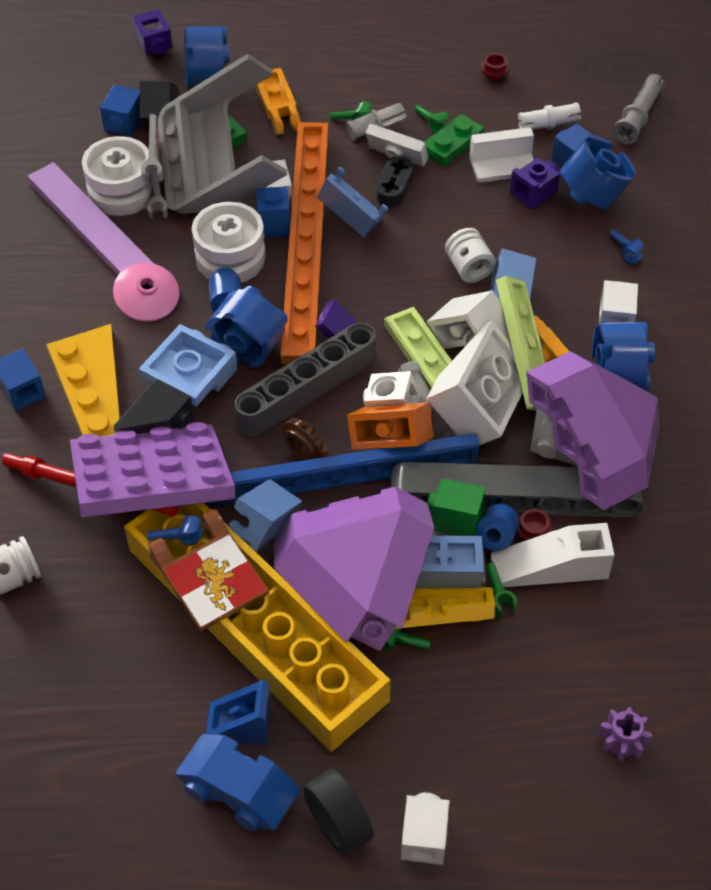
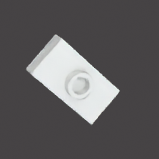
[365,124,428,167]

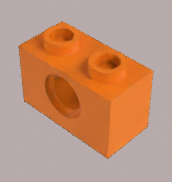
[347,402,434,450]

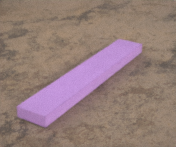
[27,162,154,275]

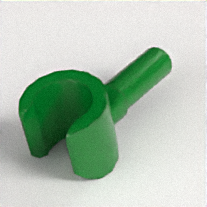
[330,101,372,120]
[414,105,449,133]
[485,562,517,619]
[382,628,431,651]

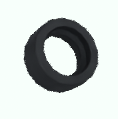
[303,768,374,856]

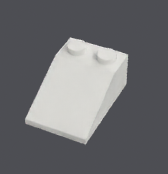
[426,320,523,445]

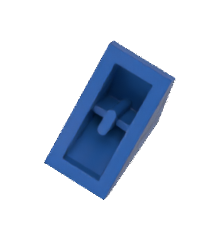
[206,680,272,745]

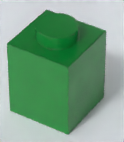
[428,478,486,536]

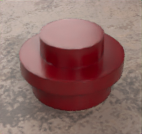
[481,53,510,80]
[516,508,553,541]

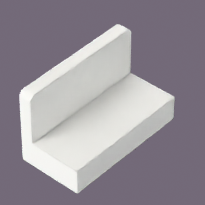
[469,127,534,183]

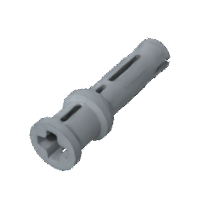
[613,74,664,144]

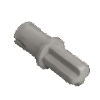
[346,103,406,140]

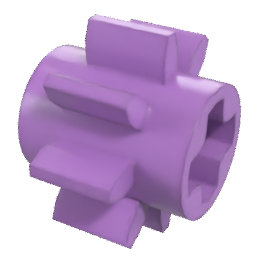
[599,707,652,761]

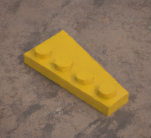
[46,324,120,436]
[395,587,495,629]

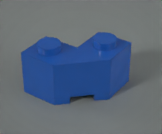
[175,734,301,831]

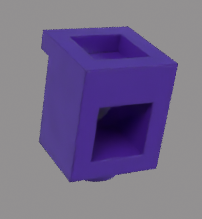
[132,9,173,55]
[510,157,560,209]

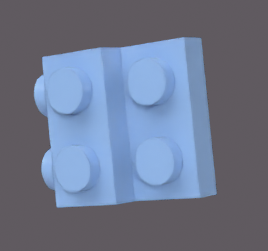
[139,324,238,407]

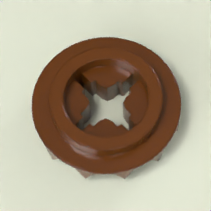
[282,417,329,461]

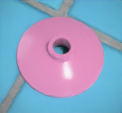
[113,263,179,322]

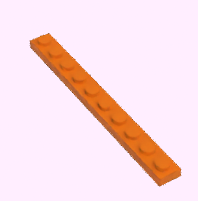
[280,122,328,364]

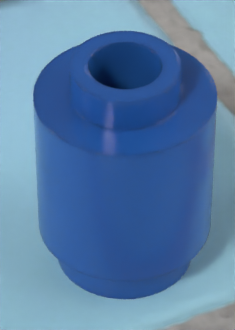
[208,268,242,313]
[476,504,519,551]

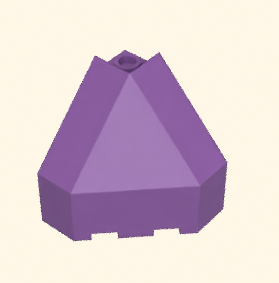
[526,351,659,510]
[273,487,434,651]

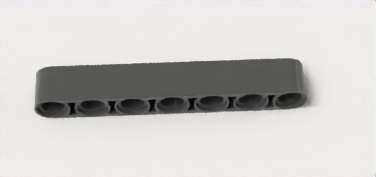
[390,462,644,518]

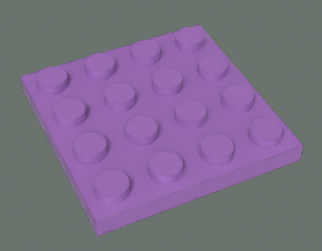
[70,422,236,517]

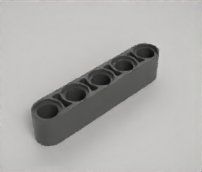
[235,323,376,437]

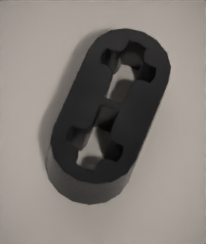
[376,156,413,208]

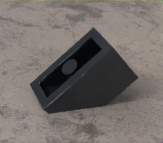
[140,81,179,125]
[114,379,194,434]

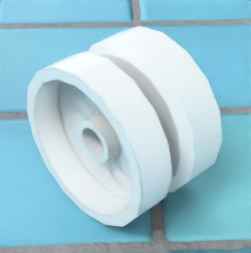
[82,136,154,216]
[191,201,266,283]

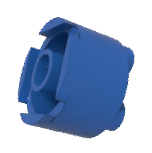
[184,26,229,86]
[559,135,636,210]
[206,286,288,368]
[592,322,655,391]

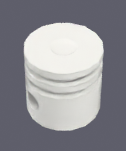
[445,228,496,283]
[0,536,41,595]

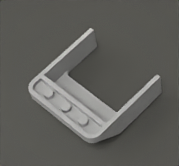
[158,54,288,214]

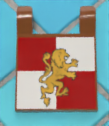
[148,509,269,632]

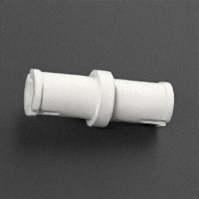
[518,102,581,130]

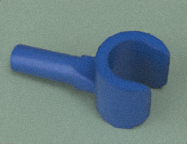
[610,229,643,265]
[147,515,204,546]

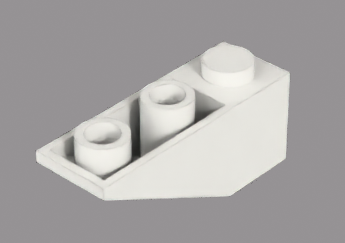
[491,523,614,587]

